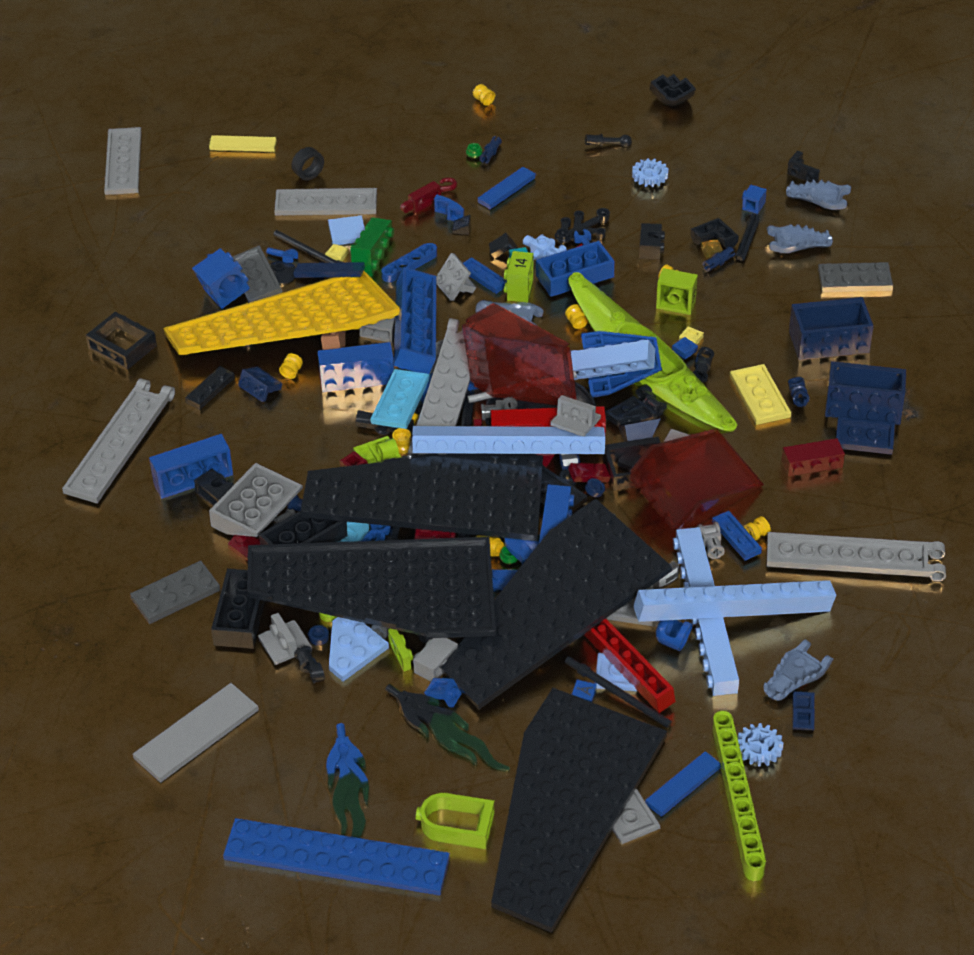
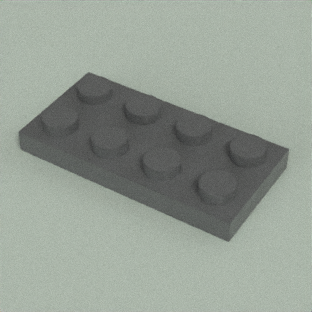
[233,245,283,302]
[818,262,893,292]
[130,561,220,624]

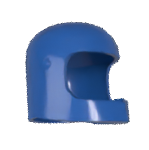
[656,620,693,651]

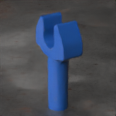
[574,229,591,245]
[266,247,298,263]

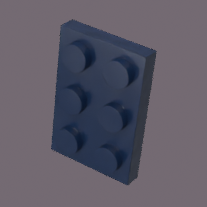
[836,417,895,454]

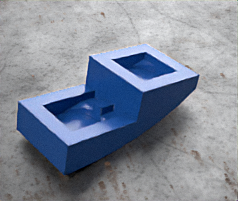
[434,195,464,221]

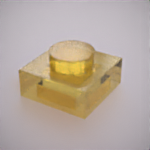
[701,240,723,258]

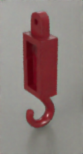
[400,177,457,213]

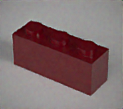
[781,438,845,476]

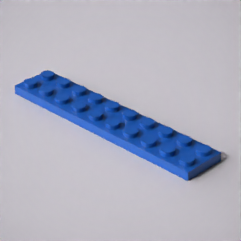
[223,818,450,896]

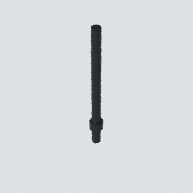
[273,230,343,263]
[565,656,672,728]

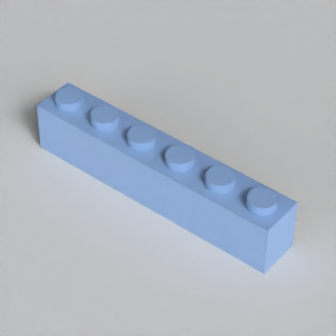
[547,340,655,380]

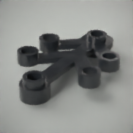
[555,208,610,244]

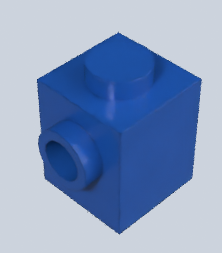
[742,185,767,214]

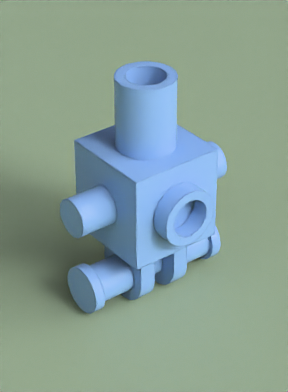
[523,235,567,260]

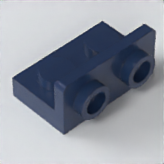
[238,367,283,402]

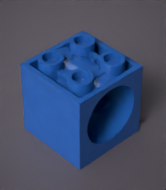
[192,248,250,309]

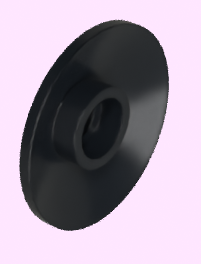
[269,261,296,285]

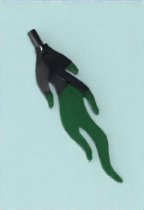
[385,684,509,771]

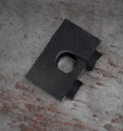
[639,223,665,260]
[194,469,234,507]

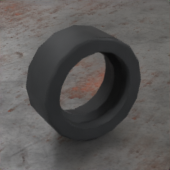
[291,147,324,180]

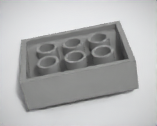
[209,463,303,537]

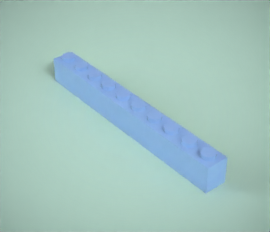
[412,426,605,454]
[673,527,739,696]
[633,580,836,622]

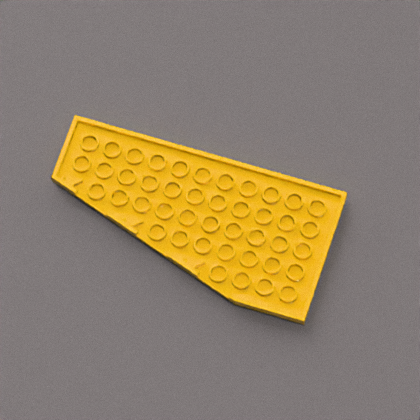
[163,271,400,355]

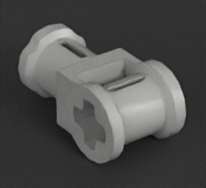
[697,522,725,559]

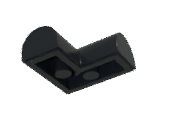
[690,218,739,248]

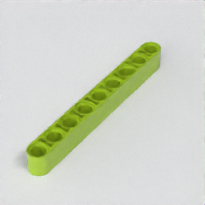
[712,711,766,881]

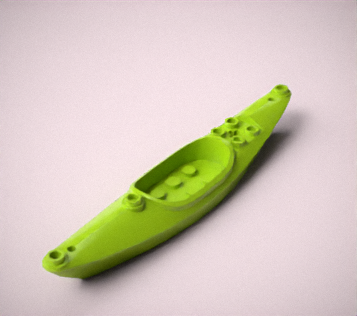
[568,272,738,434]

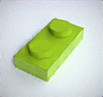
[388,629,413,672]

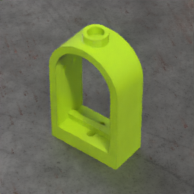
[416,793,495,849]

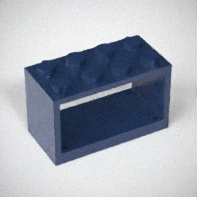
[789,297,873,360]
[825,361,906,425]

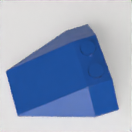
[581,331,662,397]

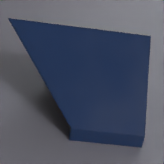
[619,418,661,442]

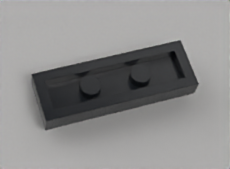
[185,366,235,410]

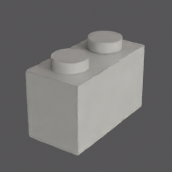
[413,638,458,682]

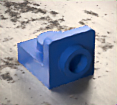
[424,678,461,707]

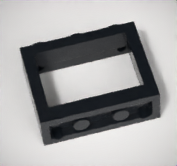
[86,312,157,370]
[603,437,670,491]

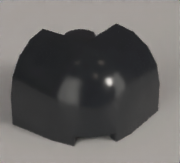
[650,74,696,107]

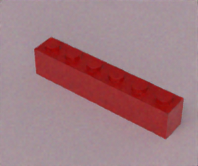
[491,406,606,436]
[584,619,676,713]

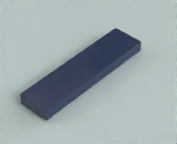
[293,262,365,278]

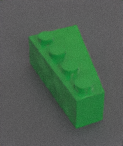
[350,217,394,277]

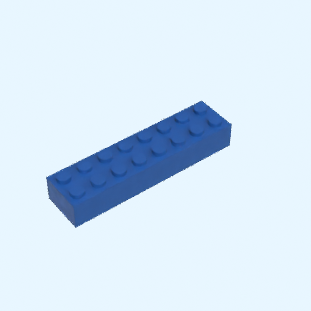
[394,267,436,374]

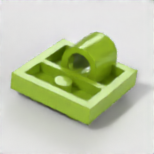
[353,436,401,464]

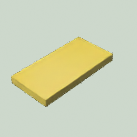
[730,364,791,425]

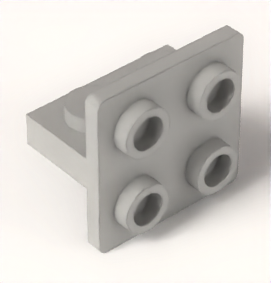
[436,253,476,301]
[551,395,601,436]
[258,613,312,665]

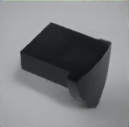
[489,233,518,259]

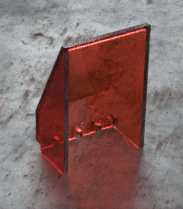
[462,303,577,405]
[629,428,764,531]

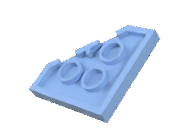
[329,617,389,682]

